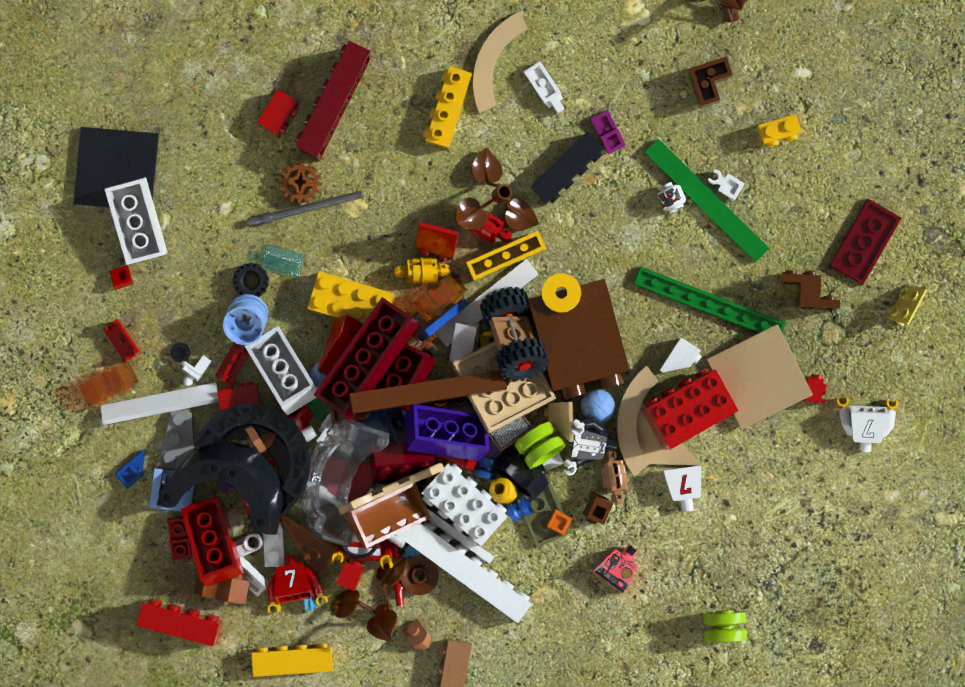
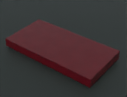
[829,199,902,286]

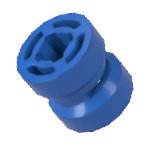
[474,457,495,479]
[506,496,532,522]

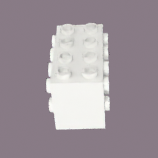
[422,463,508,546]

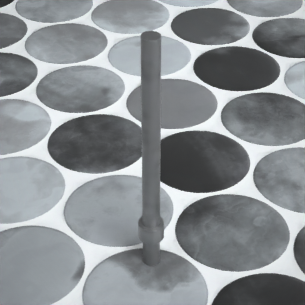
[247,191,363,227]

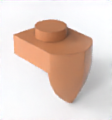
[245,425,277,453]
[402,619,431,650]

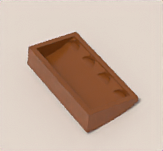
[344,483,431,549]

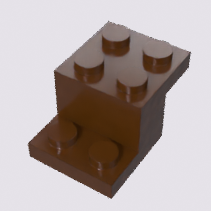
[777,270,840,311]

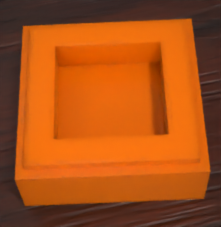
[546,509,573,536]

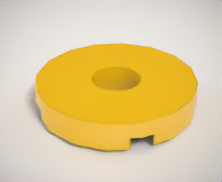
[542,273,581,313]

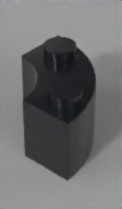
[492,447,549,500]

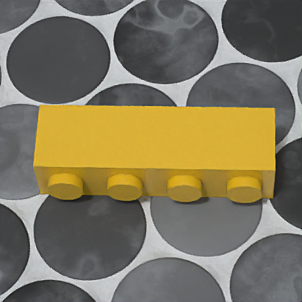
[466,231,546,282]
[252,643,333,677]

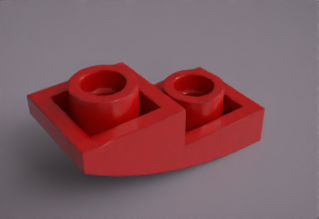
[167,516,192,560]

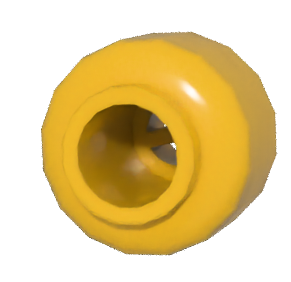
[489,477,518,505]

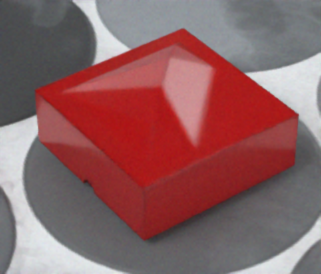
[109,265,134,290]

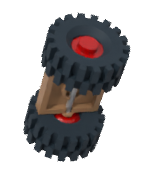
[480,287,549,382]

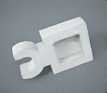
[708,169,745,201]

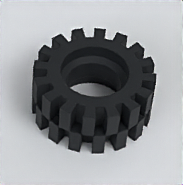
[233,263,269,297]

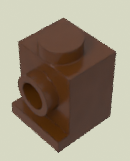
[583,491,614,525]

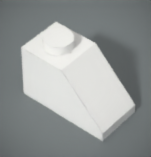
[659,338,701,373]

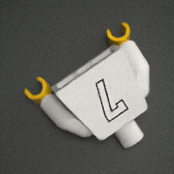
[837,396,898,452]

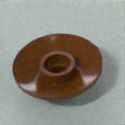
[400,556,439,595]

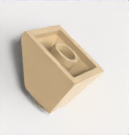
[544,402,574,442]

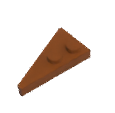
[280,514,337,580]

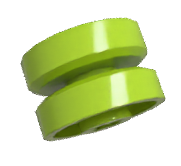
[514,422,566,469]
[703,610,747,642]

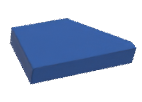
[115,450,145,489]

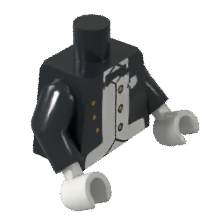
[564,417,618,475]

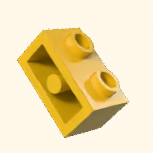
[756,114,802,148]

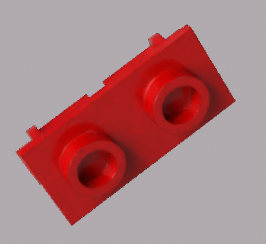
[215,342,249,385]

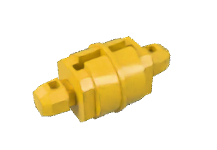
[394,257,450,285]

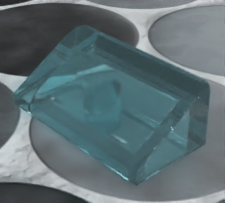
[262,245,305,277]

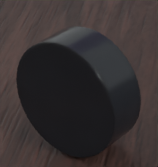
[170,343,191,363]

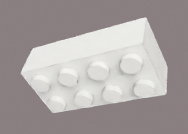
[105,177,168,265]
[245,326,317,415]

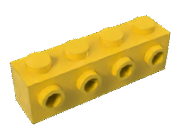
[423,66,472,150]

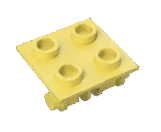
[888,285,927,326]

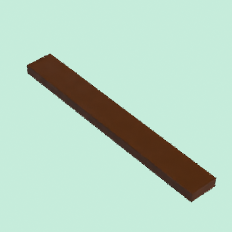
[348,370,507,414]

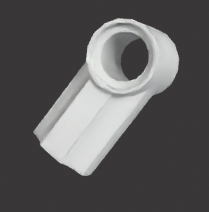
[235,532,263,558]

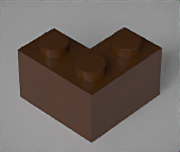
[688,56,733,109]

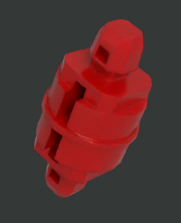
[468,212,512,243]

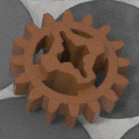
[279,161,322,204]

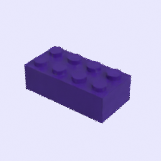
[405,405,489,461]

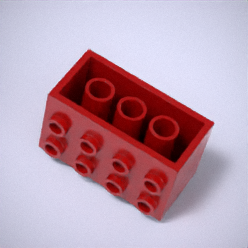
[641,368,739,450]

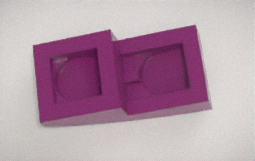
[590,110,626,154]

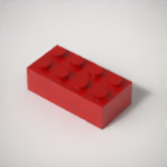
[181,495,244,587]
[136,598,223,646]

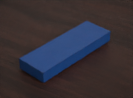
[417,298,469,341]

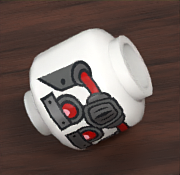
[657,182,686,213]

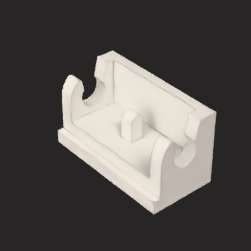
[449,321,481,362]

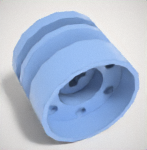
[223,294,268,345]

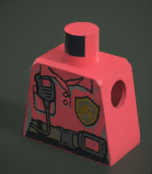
[592,544,638,594]

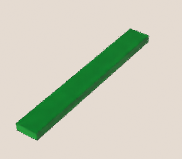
[644,139,769,263]
[633,266,786,334]

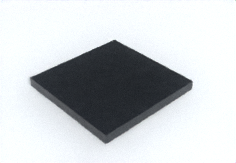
[73,127,159,208]

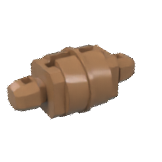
[600,449,628,505]

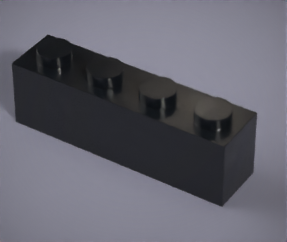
[530,132,603,205]

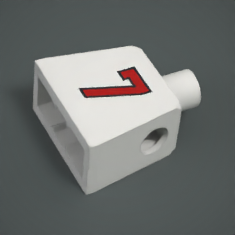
[663,465,701,512]

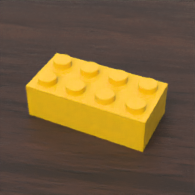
[307,271,395,323]

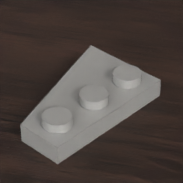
[158,410,195,470]

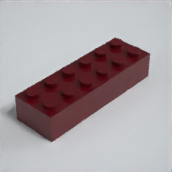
[295,41,372,161]
[313,297,419,421]

